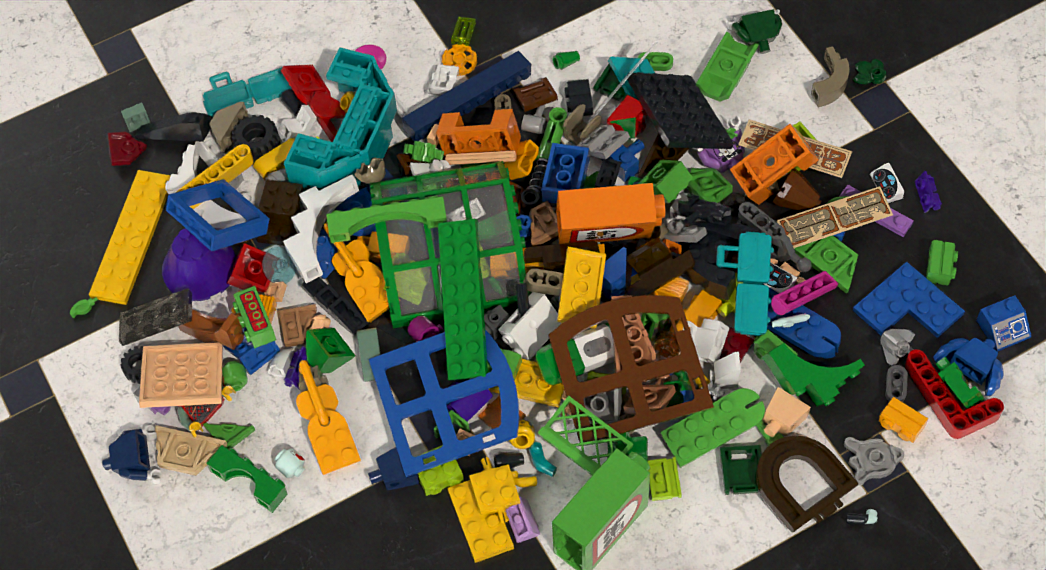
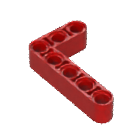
[905,349,1004,439]

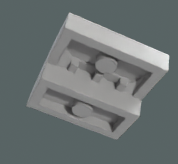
[577,124,630,159]

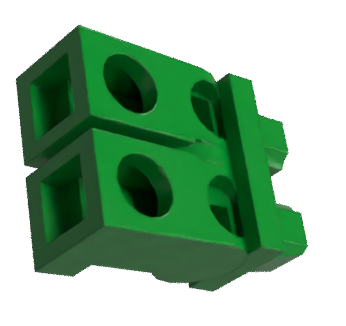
[936,357,986,409]

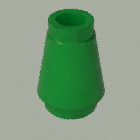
[552,51,580,70]

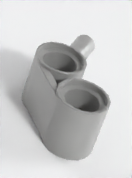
[521,105,546,134]

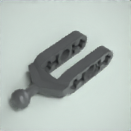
[737,202,812,272]

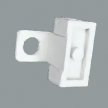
[683,319,729,364]

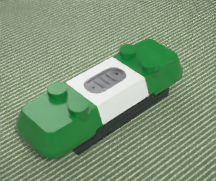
[535,322,614,385]

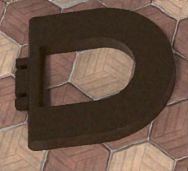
[756,436,858,532]

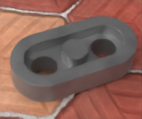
[885,365,908,402]

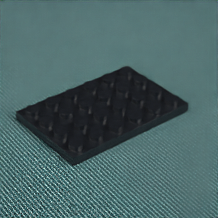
[627,72,734,149]

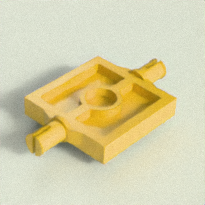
[469,457,520,523]

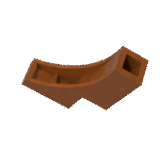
[176,307,244,350]

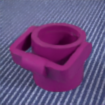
[408,316,444,342]

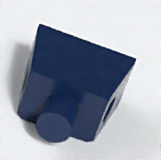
[368,447,419,490]

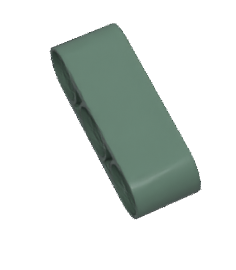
[357,328,381,382]

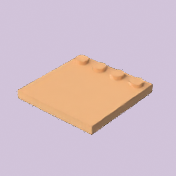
[139,343,223,408]

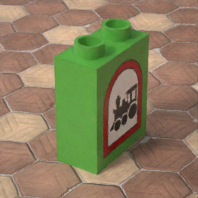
[552,448,650,570]

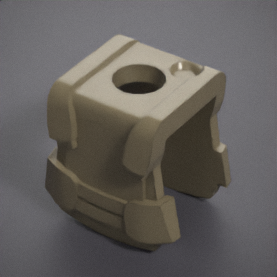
[563,104,601,146]

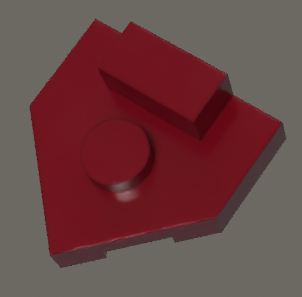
[108,132,147,166]
[719,327,754,363]

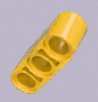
[253,137,295,181]

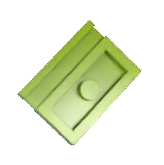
[648,457,682,501]

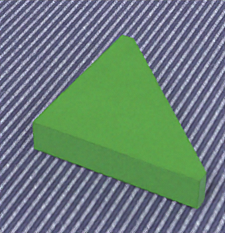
[203,423,255,449]

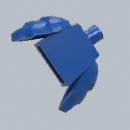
[933,338,1004,397]

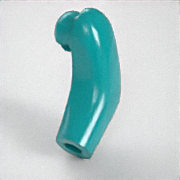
[529,442,557,477]

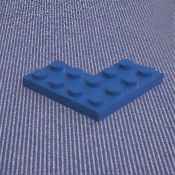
[853,262,965,338]

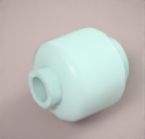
[275,448,305,478]

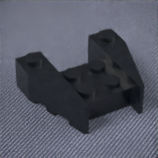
[672,222,759,301]

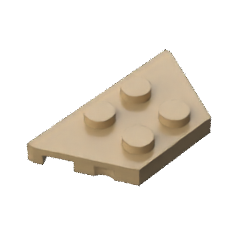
[155,425,227,476]

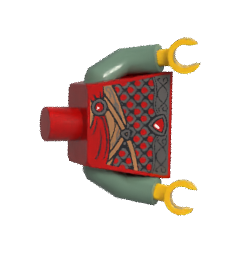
[177,386,236,437]

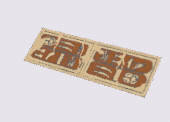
[738,119,852,178]

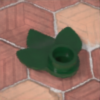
[852,59,886,84]

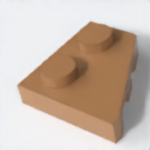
[531,201,558,247]
[279,304,317,347]

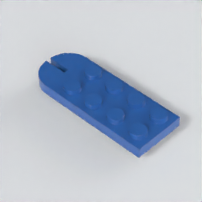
[767,287,841,359]

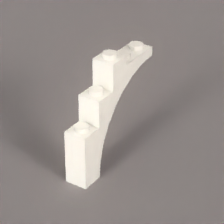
[166,144,247,231]
[283,175,359,283]

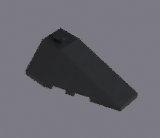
[135,112,213,142]

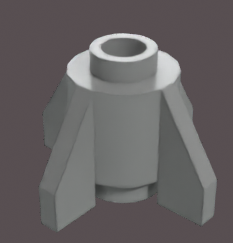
[881,329,915,366]

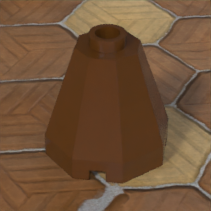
[773,168,821,211]

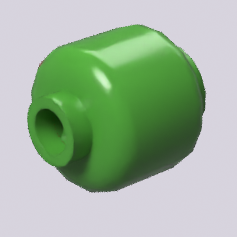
[222,361,248,391]

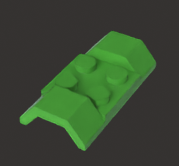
[696,32,759,102]

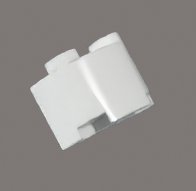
[428,64,459,95]

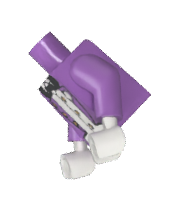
[692,116,745,173]

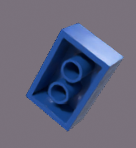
[541,143,590,203]

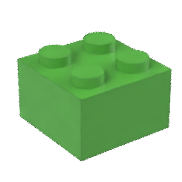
[638,160,693,203]

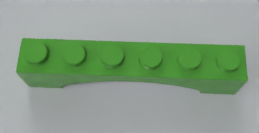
[326,196,447,243]

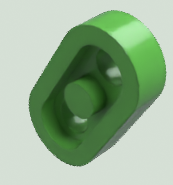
[638,52,673,71]

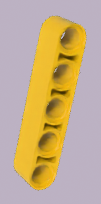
[177,144,254,209]

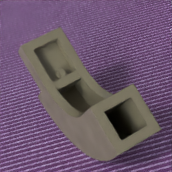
[811,46,849,108]

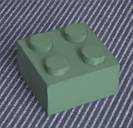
[121,103,150,132]

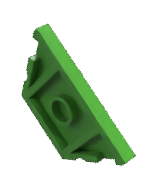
[686,168,733,203]
[794,235,858,293]

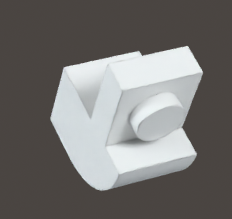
[278,105,317,142]

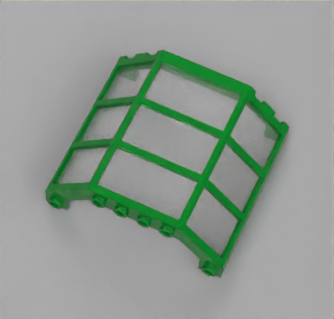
[370,161,532,328]

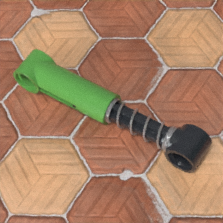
[521,107,567,214]

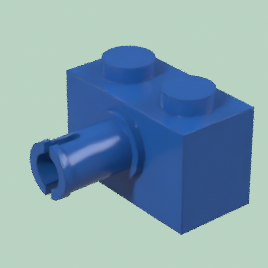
[601,139,645,183]

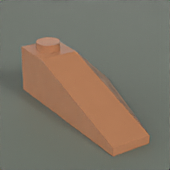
[611,296,656,373]

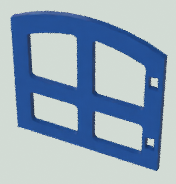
[369,330,519,477]

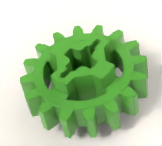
[403,141,444,163]

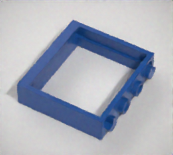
[166,179,270,251]

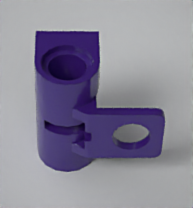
[447,381,493,422]

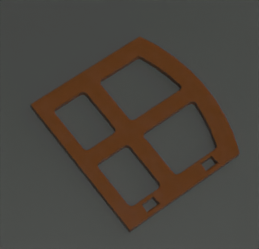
[549,295,714,443]

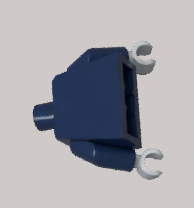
[102,425,162,484]

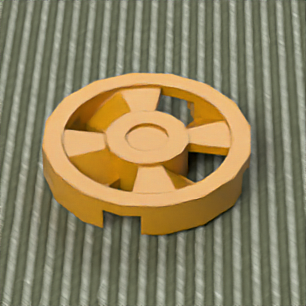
[442,44,477,76]

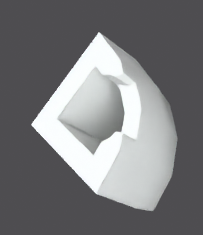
[268,348,296,377]

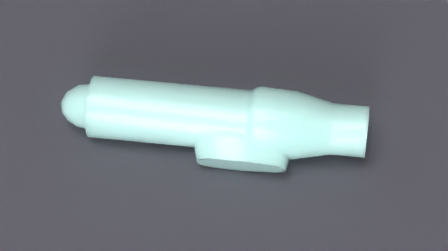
[771,313,810,327]

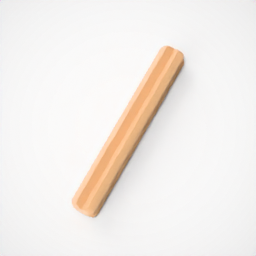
[445,151,517,165]

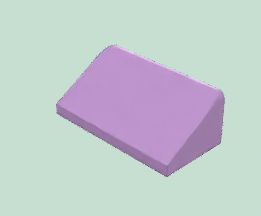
[506,496,540,543]

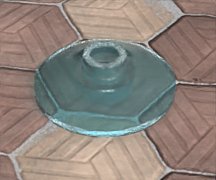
[262,247,296,284]

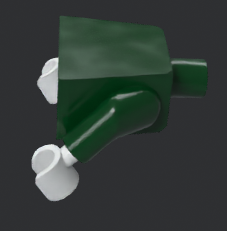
[726,9,782,54]

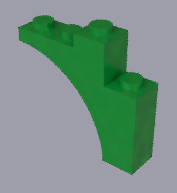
[762,343,865,406]

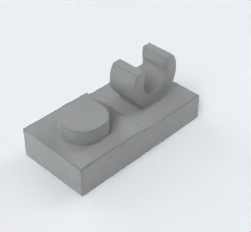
[664,220,707,242]

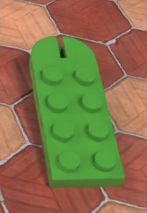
[660,388,765,468]

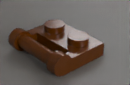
[513,77,558,112]

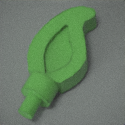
[70,297,98,318]

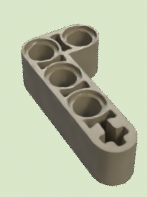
[523,269,564,296]

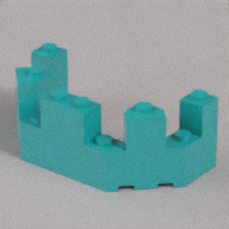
[284,47,397,193]

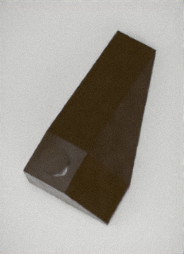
[637,133,690,179]

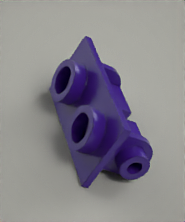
[915,171,942,213]
[284,346,310,390]

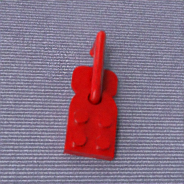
[281,65,346,142]

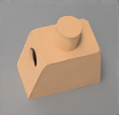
[763,387,811,437]

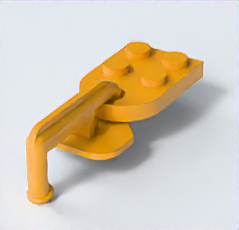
[323,222,401,322]
[296,360,361,475]

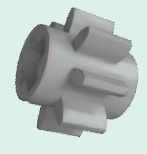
[701,381,725,403]

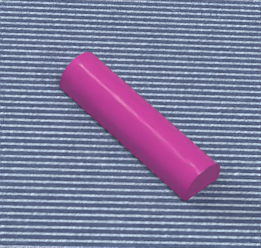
[771,271,839,315]

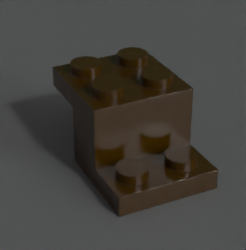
[256,180,303,246]

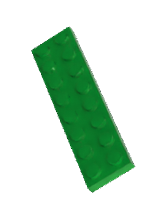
[438,219,488,381]

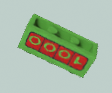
[232,286,277,349]

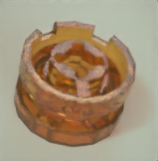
[653,330,680,358]

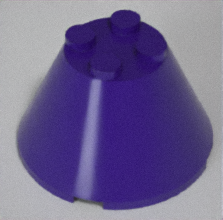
[162,229,237,301]

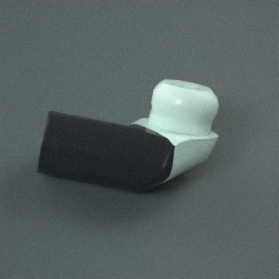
[847,509,878,524]

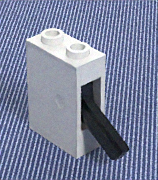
[498,282,562,360]

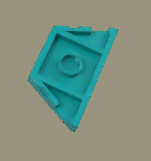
[608,56,655,101]

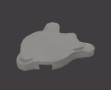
[844,437,904,485]

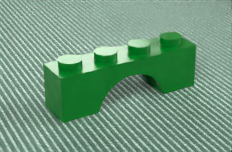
[206,445,288,513]

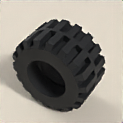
[232,115,281,165]

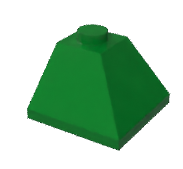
[306,328,356,374]

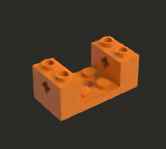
[436,109,521,157]
[730,124,819,205]

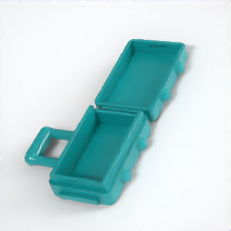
[203,67,292,117]
[716,232,774,336]

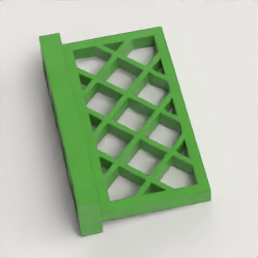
[538,395,634,476]

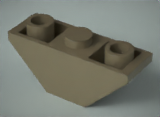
[209,102,248,153]

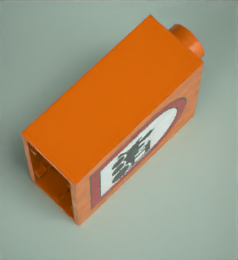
[556,183,665,244]

